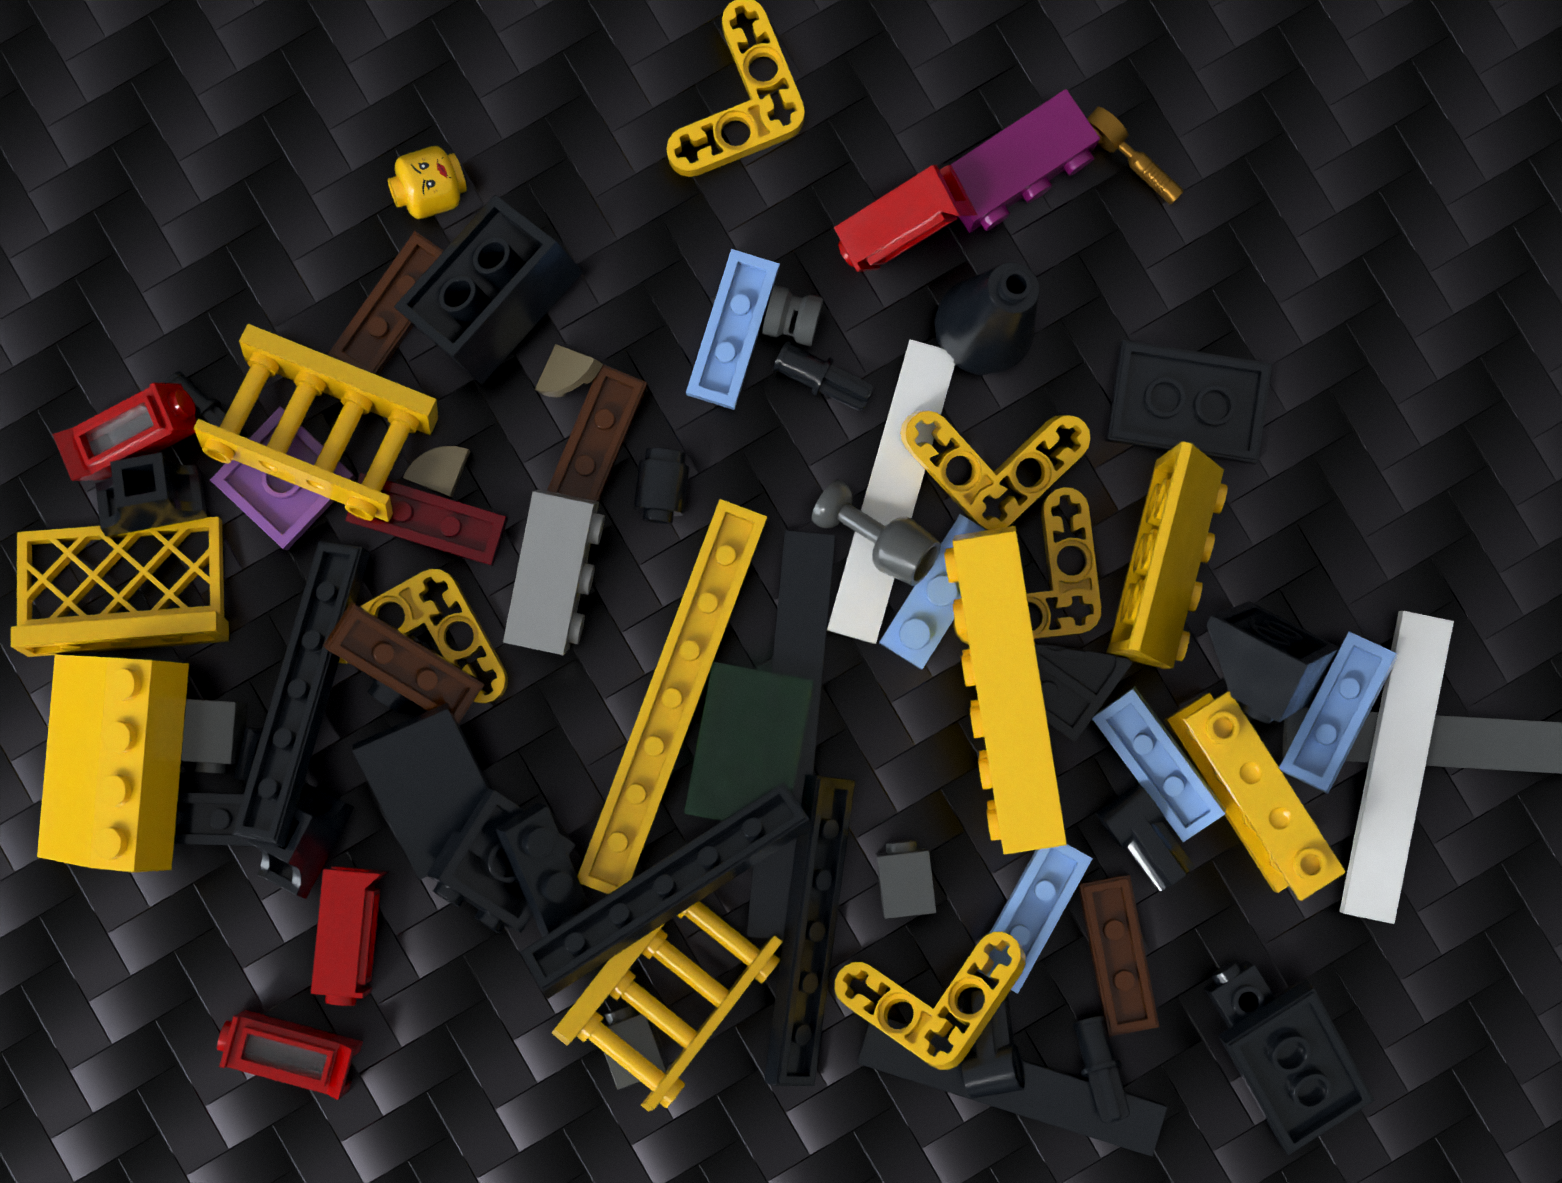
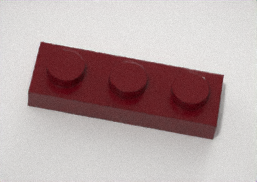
[345,472,508,566]

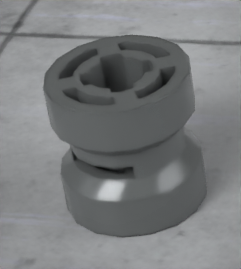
[762,285,824,346]

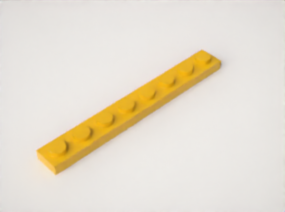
[577,499,767,894]

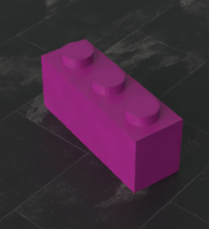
[951,89,1100,233]

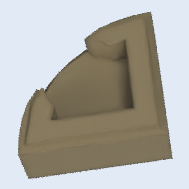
[535,344,603,397]
[403,446,471,498]

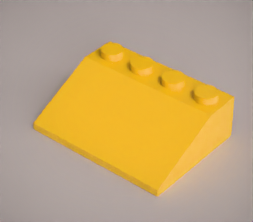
[1107,441,1228,669]
[37,654,189,872]

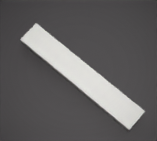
[827,339,955,644]
[1339,611,1454,924]

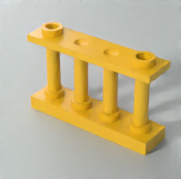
[194,324,439,522]
[1164,691,1346,901]
[551,901,782,1112]

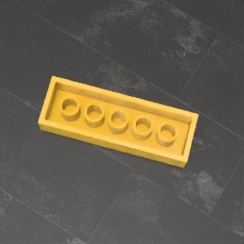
[944,526,1067,854]

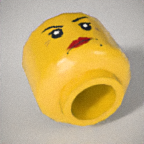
[388,146,467,219]

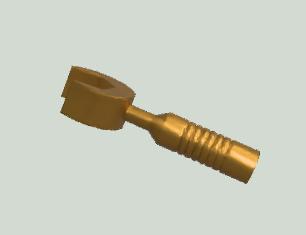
[1087,106,1184,205]

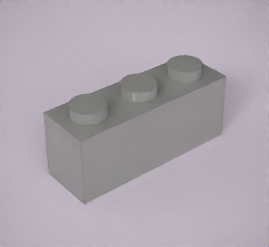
[503,489,605,655]

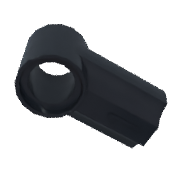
[1096,783,1195,892]
[961,989,1025,1098]

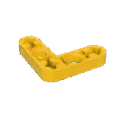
[666,0,805,177]
[900,410,1091,530]
[953,487,1101,645]
[339,569,508,703]
[835,932,1026,1070]

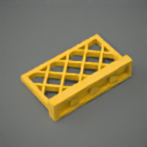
[11,516,229,657]

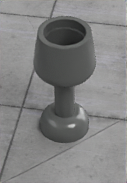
[812,479,941,586]

